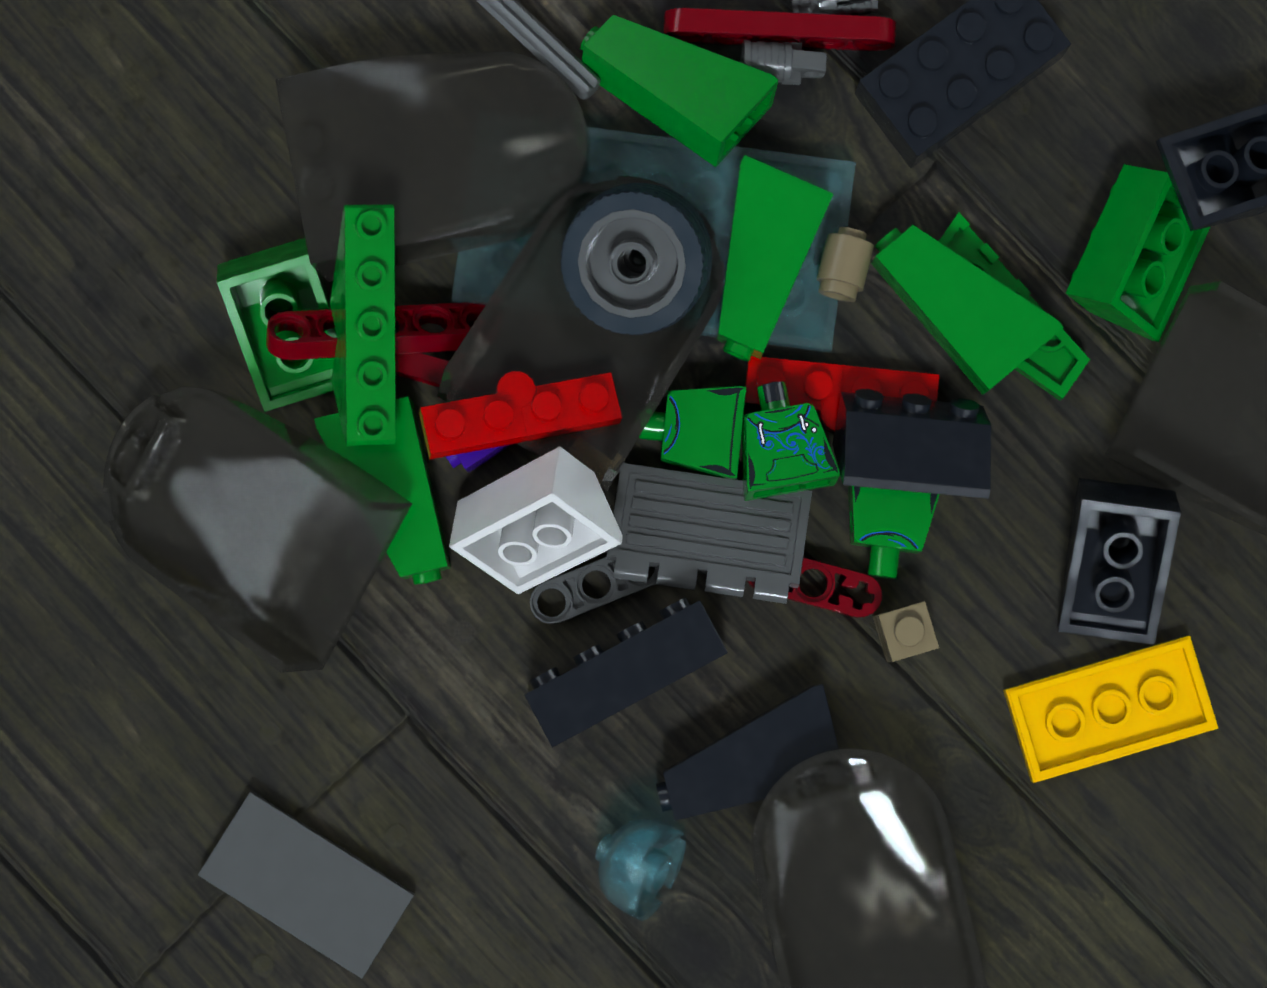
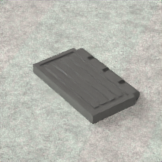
[607,463,812,604]

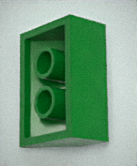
[1066,164,1210,342]

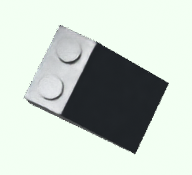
[1156,103,1267,231]
[1058,478,1181,645]

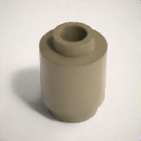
[816,227,874,302]

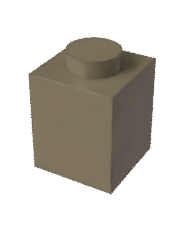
[872,601,939,662]

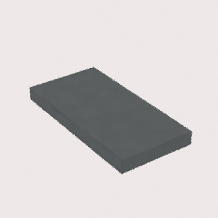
[198,791,415,979]

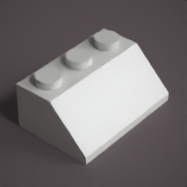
[449,446,623,594]

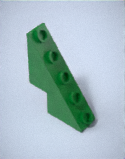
[330,205,396,446]

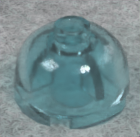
[595,819,686,921]

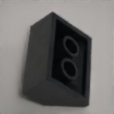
[832,389,991,499]

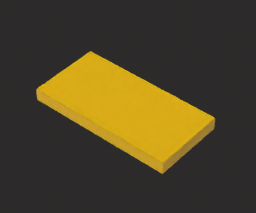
[1003,636,1219,783]

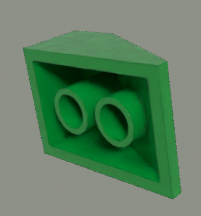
[217,236,337,412]

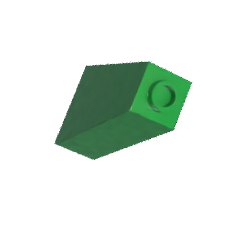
[580,15,779,167]
[717,155,833,361]
[871,225,1064,395]
[314,396,451,585]

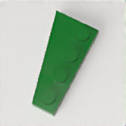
[938,212,1090,401]

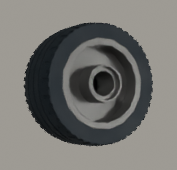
[561,183,712,335]

